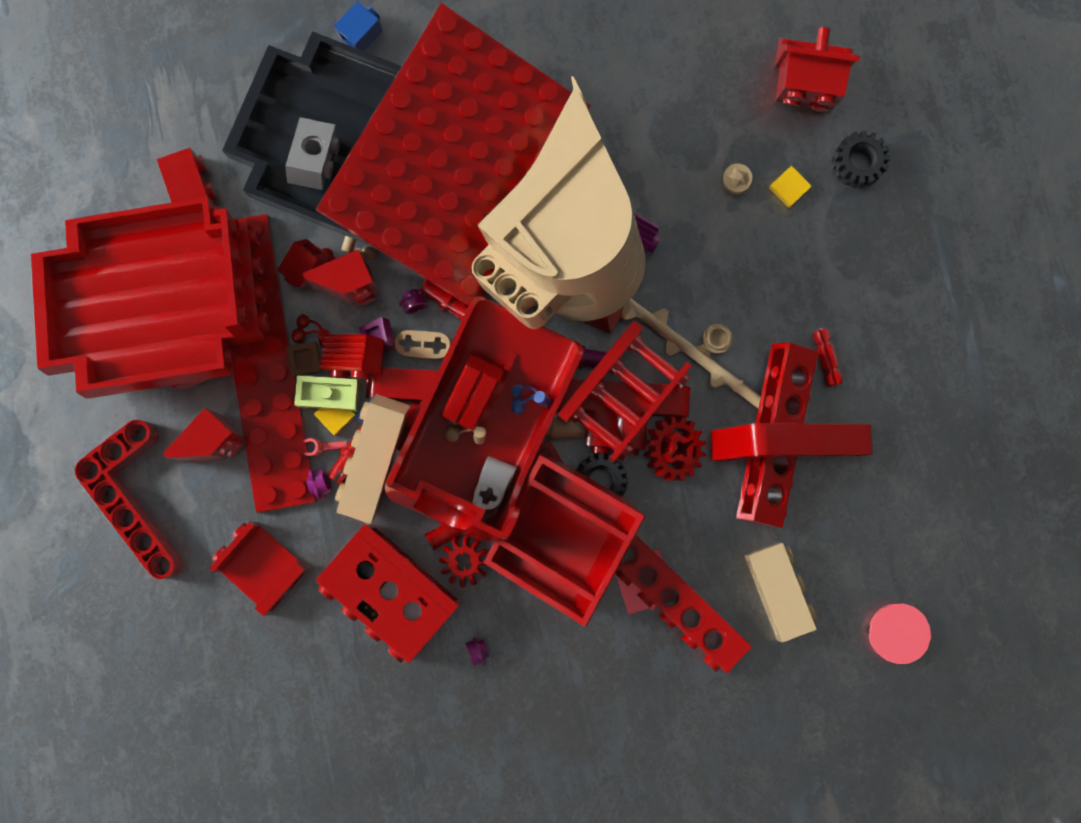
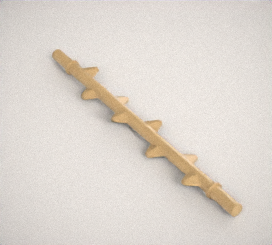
[621,298,761,409]

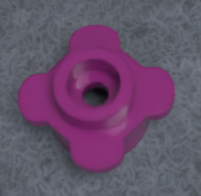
[306,470,332,499]

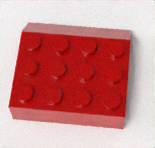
[483,455,646,627]

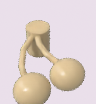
[341,236,377,259]
[445,419,486,444]

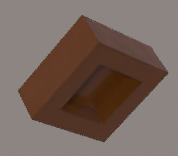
[286,341,323,377]

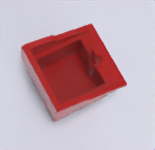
[775,27,860,112]

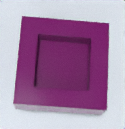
[359,317,395,352]

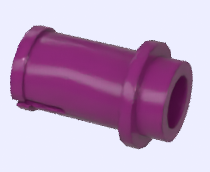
[578,345,607,369]

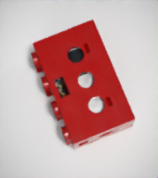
[315,524,462,663]

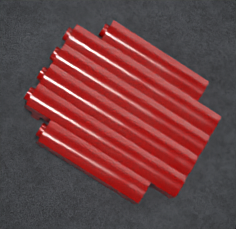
[31,197,269,399]

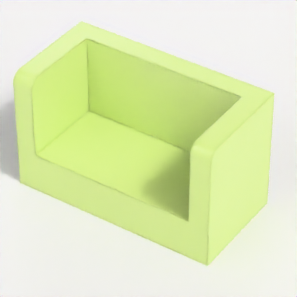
[295,375,362,413]

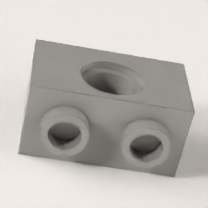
[285,117,340,190]

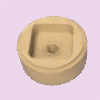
[722,164,752,195]

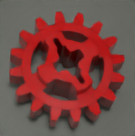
[643,416,706,481]

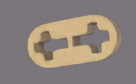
[394,330,451,361]

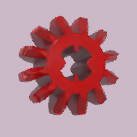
[439,536,489,588]

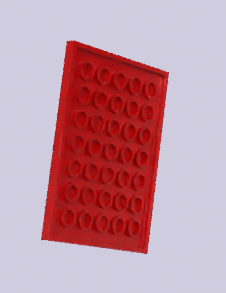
[316,3,591,306]

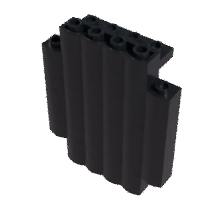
[222,31,402,246]

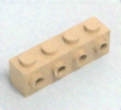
[335,394,410,524]

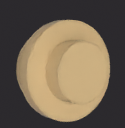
[702,324,733,354]

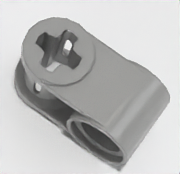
[473,456,517,519]

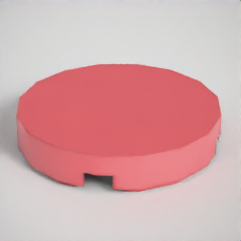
[869,603,931,664]

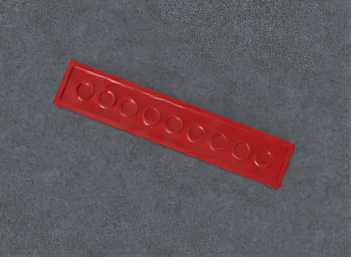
[233,214,317,513]

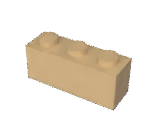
[744,543,817,643]

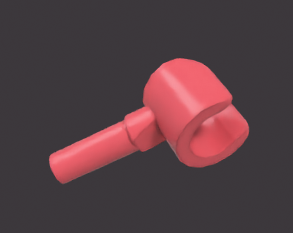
[303,438,347,457]

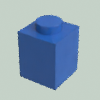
[334,1,382,51]

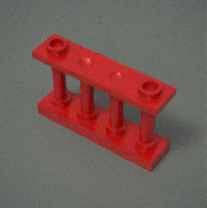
[557,320,692,464]

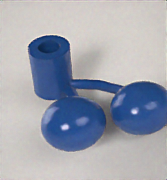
[511,385,551,415]

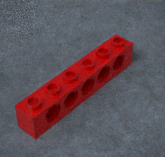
[736,342,818,528]
[615,535,752,673]

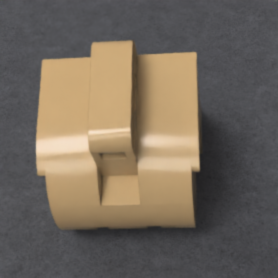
[472,76,646,329]

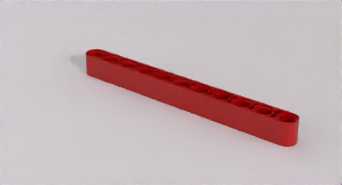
[365,367,691,418]

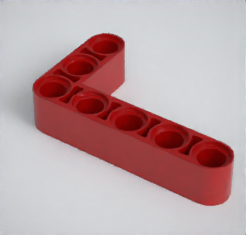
[75,419,182,579]
[711,423,873,461]

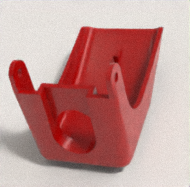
[384,296,584,541]

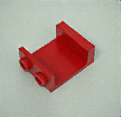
[209,522,309,616]

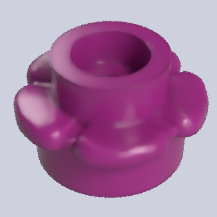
[399,289,427,314]
[465,637,490,666]

